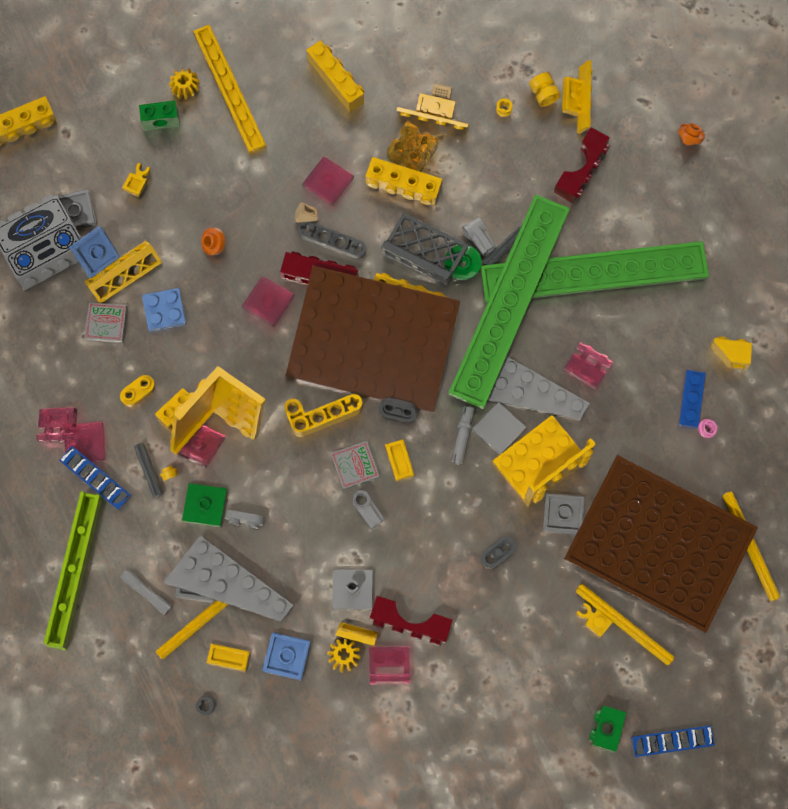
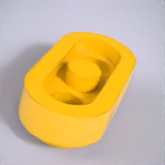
[120,375,155,407]

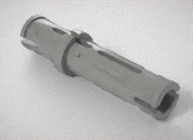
[451,406,475,465]

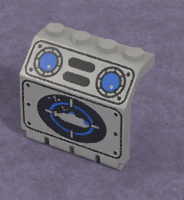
[0,194,81,291]

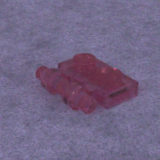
[563,342,613,390]
[36,408,77,443]

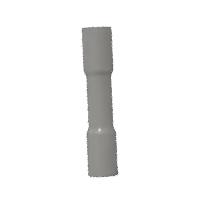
[120,569,173,615]

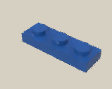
[678,370,706,429]

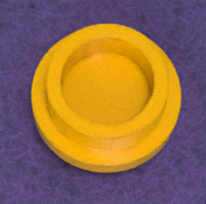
[159,465,178,481]

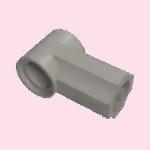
[462,217,496,256]
[353,491,385,529]

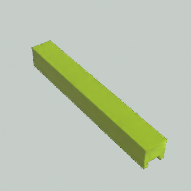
[43,491,103,650]

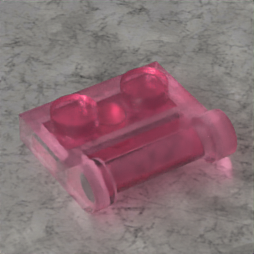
[369,647,410,684]

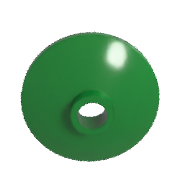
[444,245,482,280]

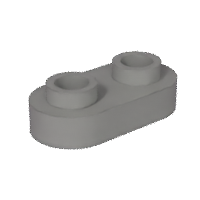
[225,510,265,529]

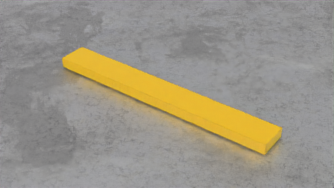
[193,24,267,154]

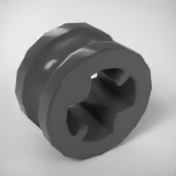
[196,696,215,715]

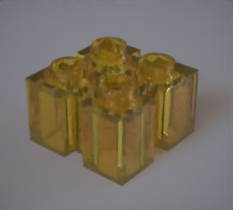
[387,121,438,172]

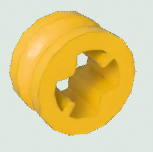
[496,98,513,117]

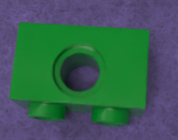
[139,100,180,131]
[589,706,626,753]

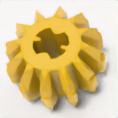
[169,68,200,100]
[327,638,361,673]

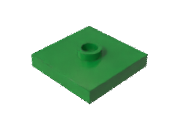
[182,483,227,528]

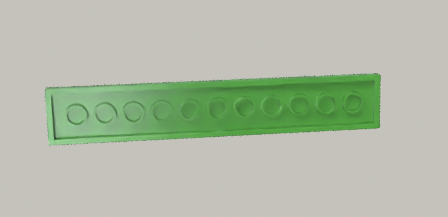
[448,194,570,409]
[481,241,709,303]

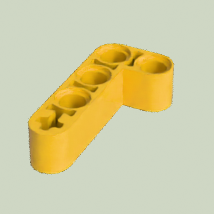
[284,394,363,437]

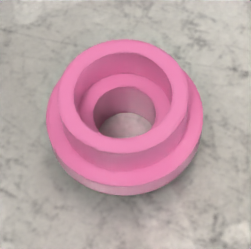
[698,419,717,438]

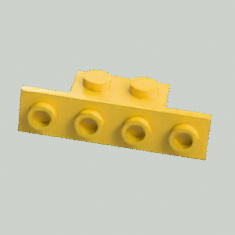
[562,60,593,134]
[396,93,469,130]

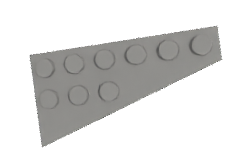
[488,357,590,421]
[163,536,294,622]

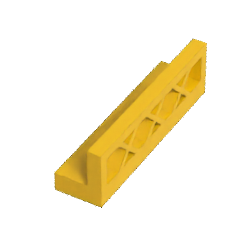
[84,240,162,303]

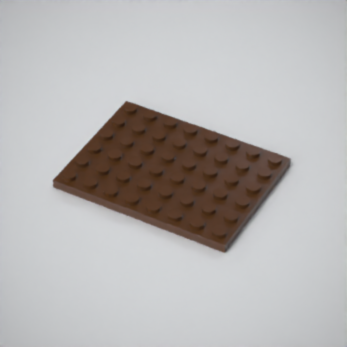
[285,266,461,412]
[564,455,758,633]

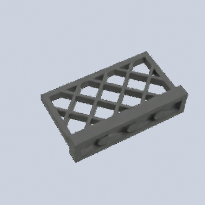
[381,213,469,286]

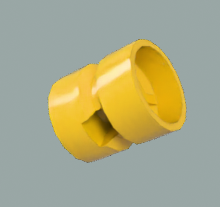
[529,72,561,107]

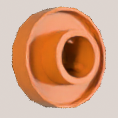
[678,123,705,146]
[201,228,225,255]

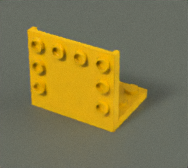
[170,366,266,455]
[492,415,596,507]

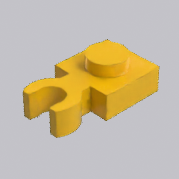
[122,163,151,198]
[576,603,613,638]

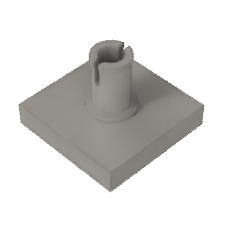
[332,569,373,610]

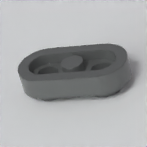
[379,398,418,422]
[481,537,516,569]

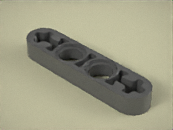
[297,222,366,259]

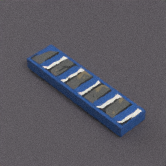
[59,446,132,510]
[631,725,715,758]

